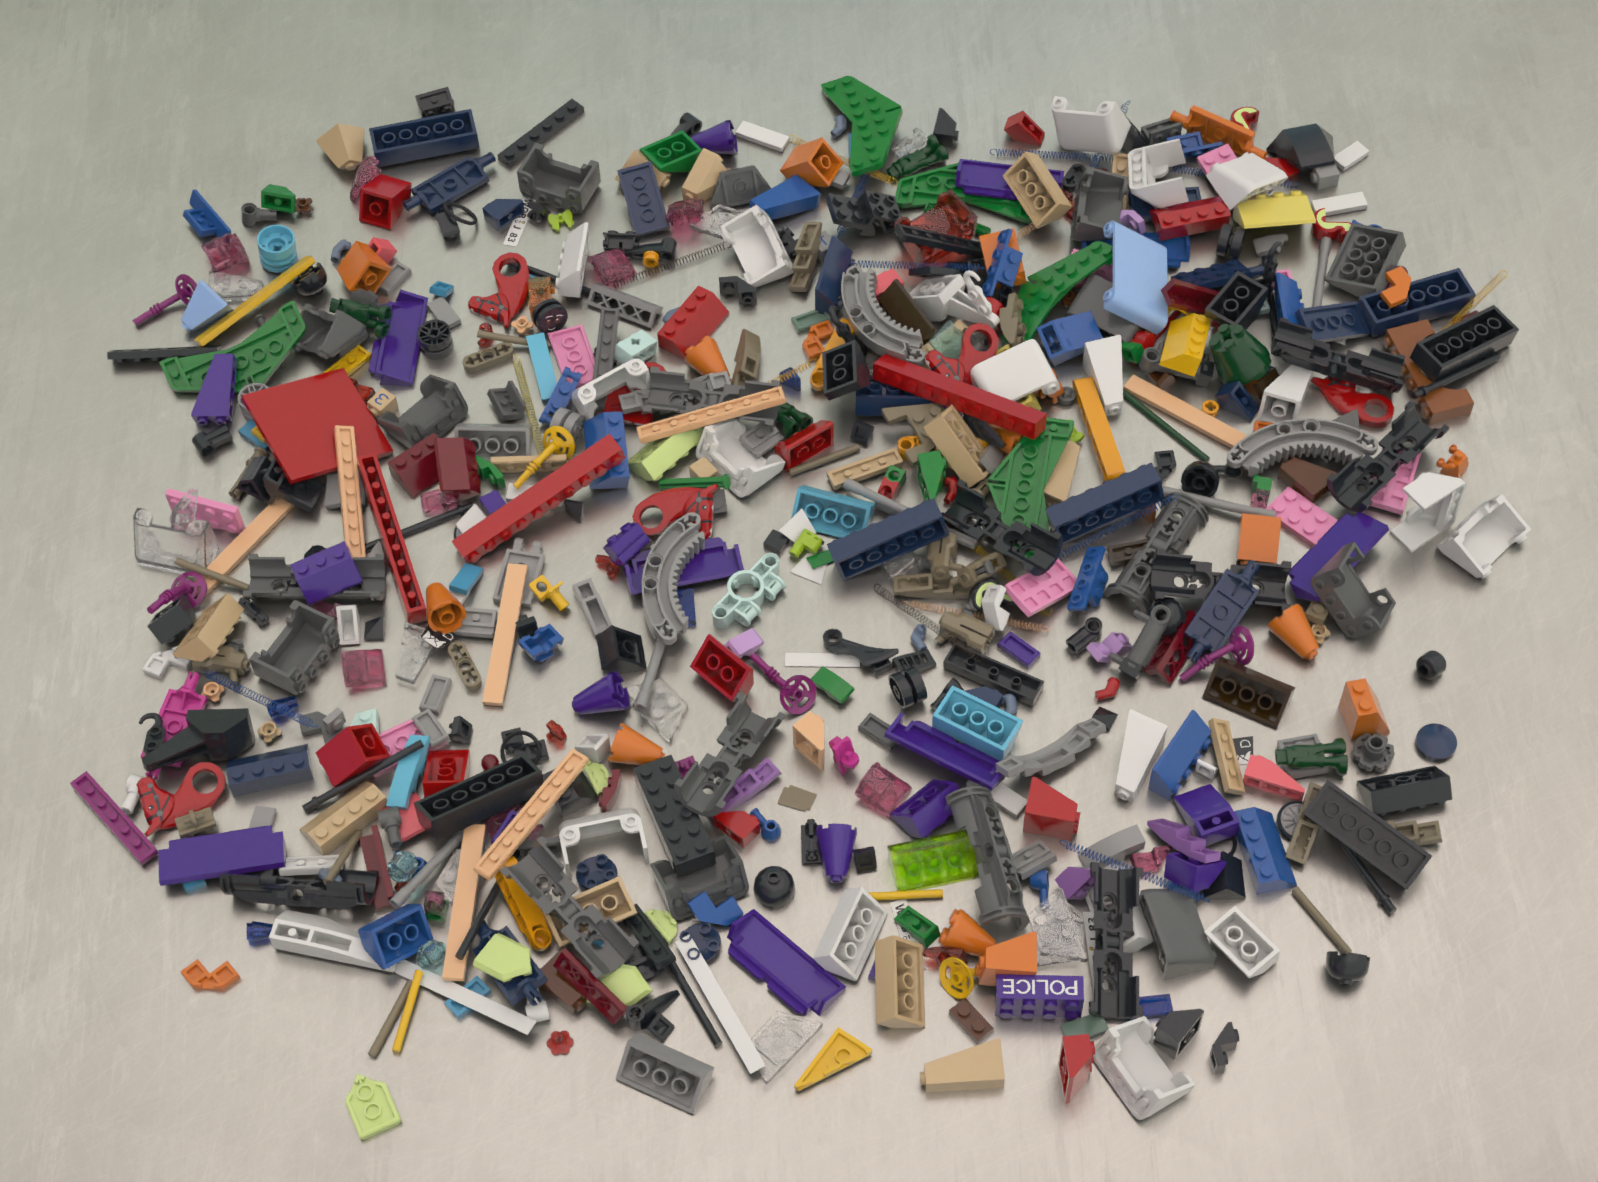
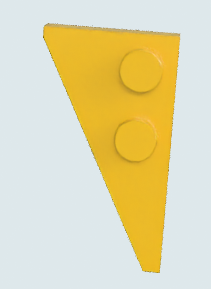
[794,1027,872,1091]

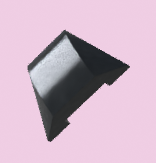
[1266,123,1335,170]

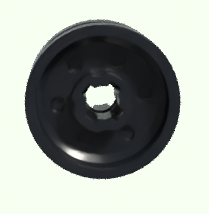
[1216,223,1246,260]
[417,319,454,360]
[888,666,927,709]

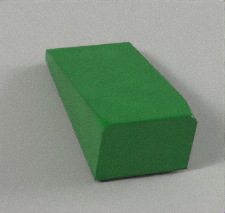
[894,906,940,948]

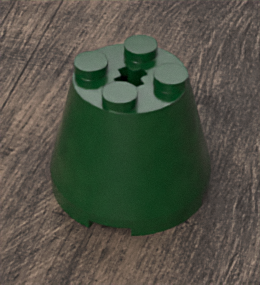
[1209,324,1272,387]

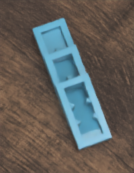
[526,332,557,402]
[386,735,430,810]

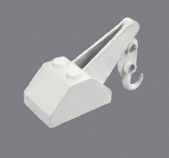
[909,270,1000,329]

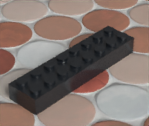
[943,643,1044,706]

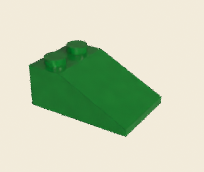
[640,130,702,172]
[917,450,947,505]

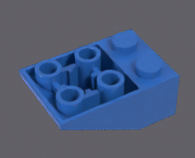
[1037,311,1103,366]

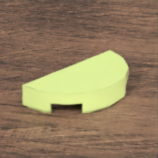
[584,760,609,797]
[644,909,677,946]

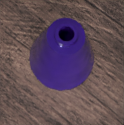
[691,120,738,155]
[572,671,630,715]
[816,823,857,883]

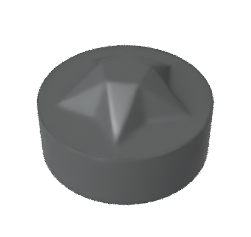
[1057,386,1076,405]

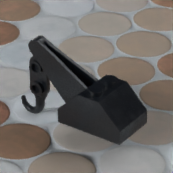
[1205,241,1282,330]
[822,305,870,401]
[139,708,255,771]

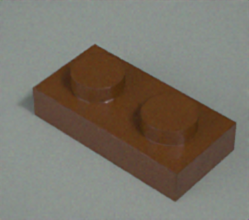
[949,998,994,1044]

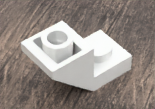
[981,585,1010,631]

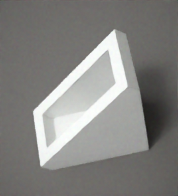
[336,605,361,645]
[574,733,611,764]

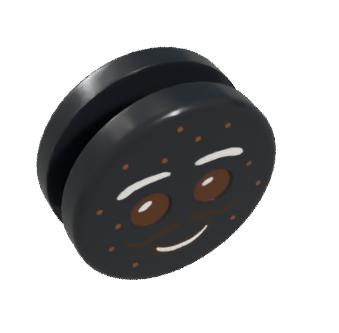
[532,299,568,334]

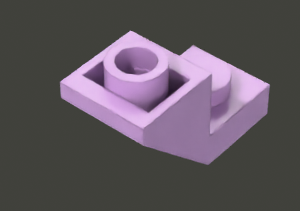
[1120,210,1146,235]
[724,628,765,659]
[1086,632,1132,663]

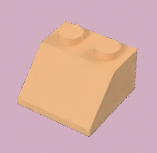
[793,711,825,771]

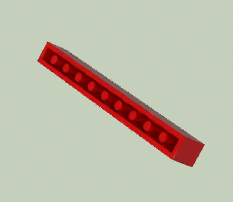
[873,353,1047,440]
[452,434,625,564]
[357,453,427,625]

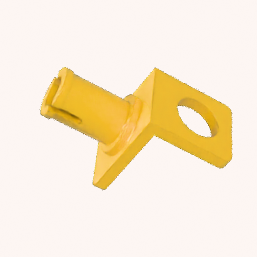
[528,575,570,612]

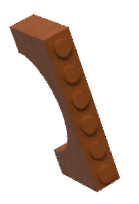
[1383,319,1474,425]

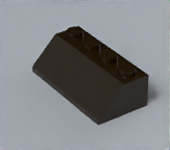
[878,279,935,348]
[1202,657,1295,728]

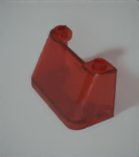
[894,189,978,268]

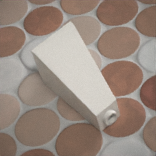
[1082,335,1123,416]
[1257,365,1313,423]
[1114,709,1168,803]

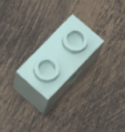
[614,330,657,364]

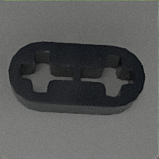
[1062,164,1086,193]

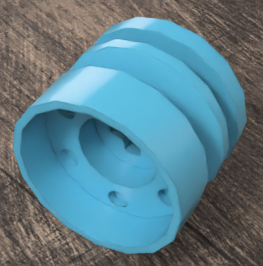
[257,225,298,273]

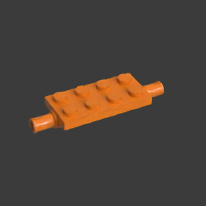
[1169,105,1267,160]

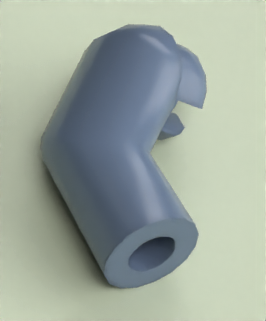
[330,239,351,263]

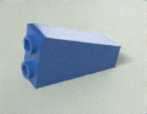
[749,175,821,220]

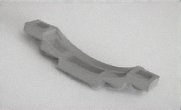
[619,371,731,415]
[996,718,1106,778]

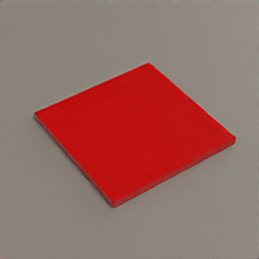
[241,368,393,484]

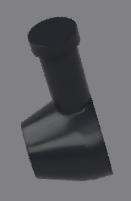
[1213,457,1243,478]
[930,678,964,711]

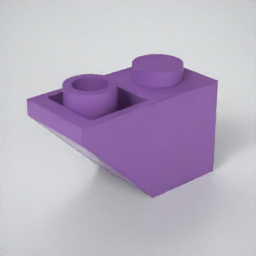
[1055,867,1094,900]

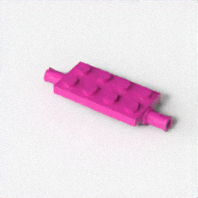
[140,671,208,780]

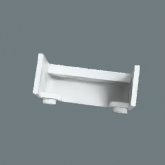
[1128,139,1189,209]
[1390,472,1467,553]
[558,807,649,879]

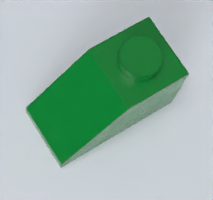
[261,184,296,213]

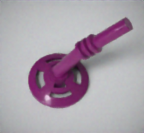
[132,274,197,326]
[147,572,207,614]
[1179,626,1254,681]
[750,652,816,714]

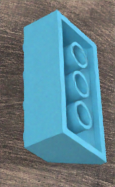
[791,485,876,538]
[932,685,1023,761]

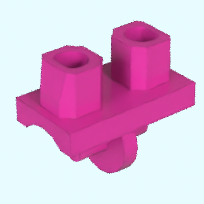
[829,736,860,775]

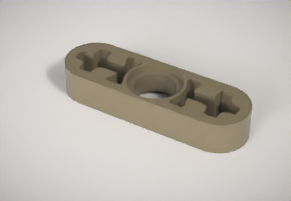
[463,342,514,373]
[448,641,482,691]

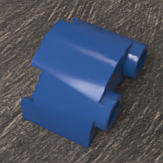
[518,623,564,662]

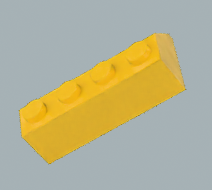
[1159,313,1211,377]

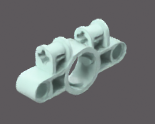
[712,553,786,629]

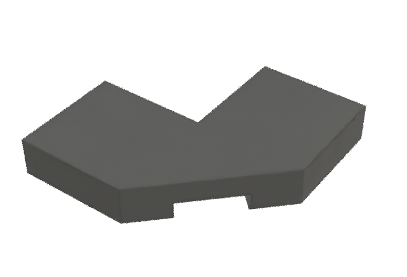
[298,711,343,744]

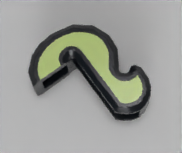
[968,579,1015,611]

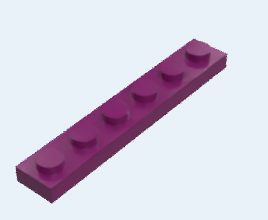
[70,771,158,866]

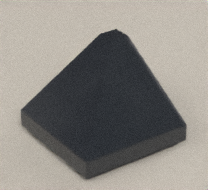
[564,499,585,523]
[364,617,385,640]
[1092,706,1118,731]
[642,1012,674,1043]

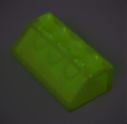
[887,829,979,891]

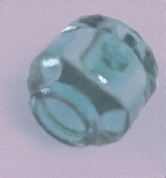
[387,851,419,882]
[416,939,447,971]

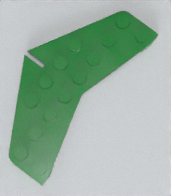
[821,76,903,177]
[895,159,1033,224]
[1001,241,1113,345]
[159,300,307,394]
[987,417,1074,557]

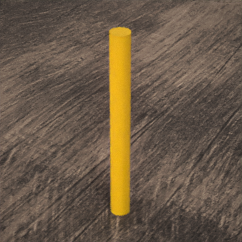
[868,889,943,901]
[392,970,424,1053]

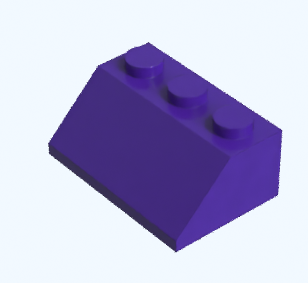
[290,541,363,606]
[890,779,959,838]

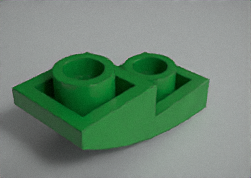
[476,455,506,490]
[811,666,855,704]

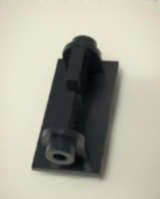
[777,224,798,259]
[603,230,640,250]
[801,819,822,863]

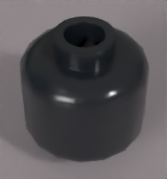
[1416,650,1446,680]

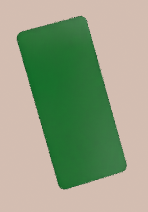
[807,549,833,569]

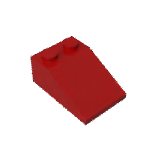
[422,749,470,798]

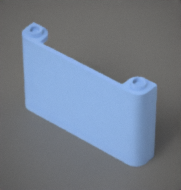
[1103,220,1168,335]

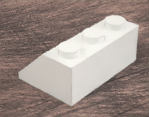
[1204,906,1280,978]

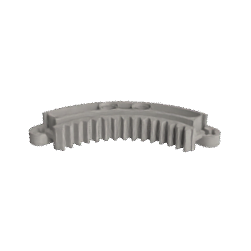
[841,265,926,366]
[1226,418,1379,477]
[642,512,705,645]

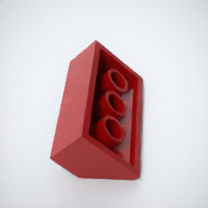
[1150,196,1231,241]
[657,285,729,360]

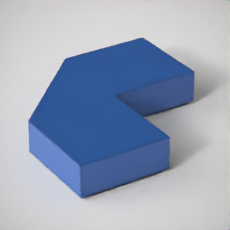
[686,891,744,926]

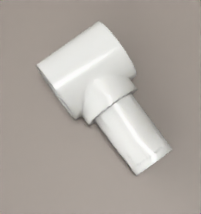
[121,774,144,814]
[525,988,550,1023]

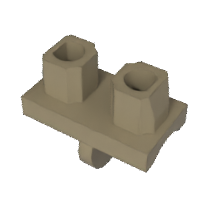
[175,807,217,838]

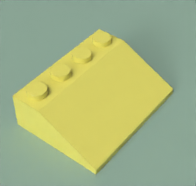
[1233,190,1316,229]

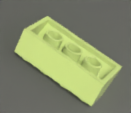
[628,427,703,482]

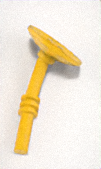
[513,426,575,490]
[939,957,975,999]

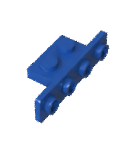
[1165,131,1224,158]
[183,190,231,245]
[982,229,1023,297]
[1067,546,1109,611]

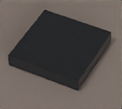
[908,266,959,278]

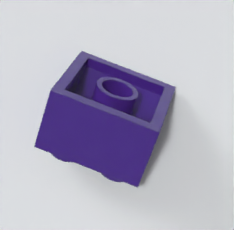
[1164,851,1226,893]

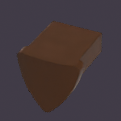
[1146,371,1176,390]

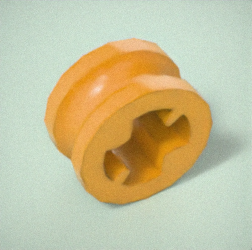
[642,251,659,268]
[1201,400,1219,418]

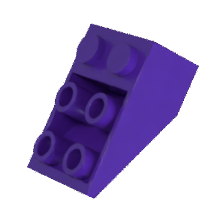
[1173,784,1240,846]

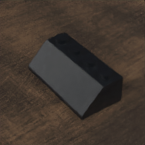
[1357,766,1452,816]

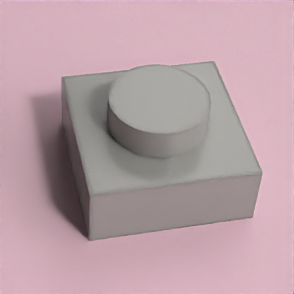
[323,707,346,734]

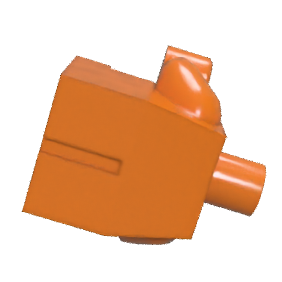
[1436,444,1469,478]

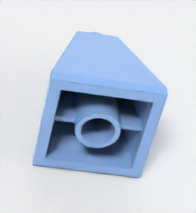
[181,279,234,332]

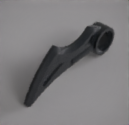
[823,629,899,667]

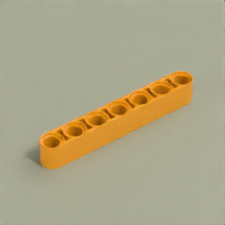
[1072,377,1125,481]

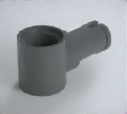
[241,203,276,226]
[377,806,402,848]

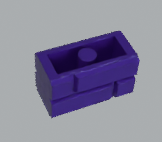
[603,522,650,565]

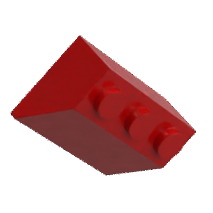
[774,420,834,472]
[690,634,754,702]
[1058,1034,1095,1104]

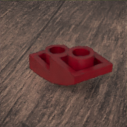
[599,769,622,813]

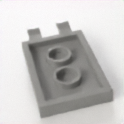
[493,538,545,608]

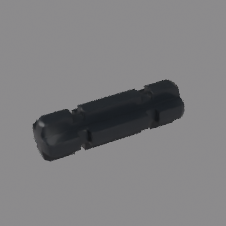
[238,597,269,626]

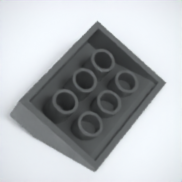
[1325,223,1406,298]

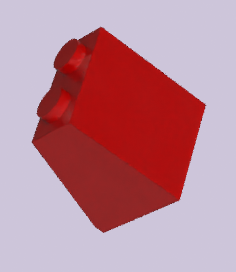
[359,174,412,230]
[315,723,390,787]
[1023,777,1081,841]

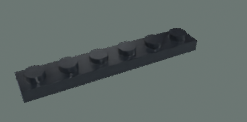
[497,99,584,168]
[894,223,983,258]
[107,345,221,363]

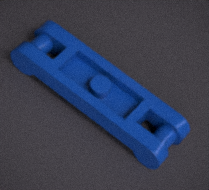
[538,366,583,425]

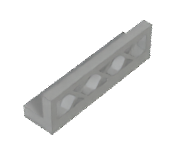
[587,283,663,328]

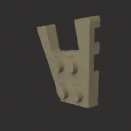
[882,403,944,467]

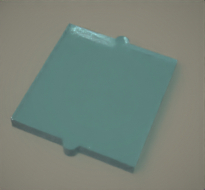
[928,320,962,358]

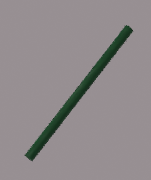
[1123,388,1210,462]

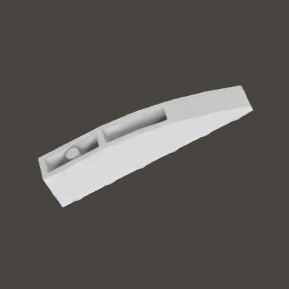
[269,909,397,973]

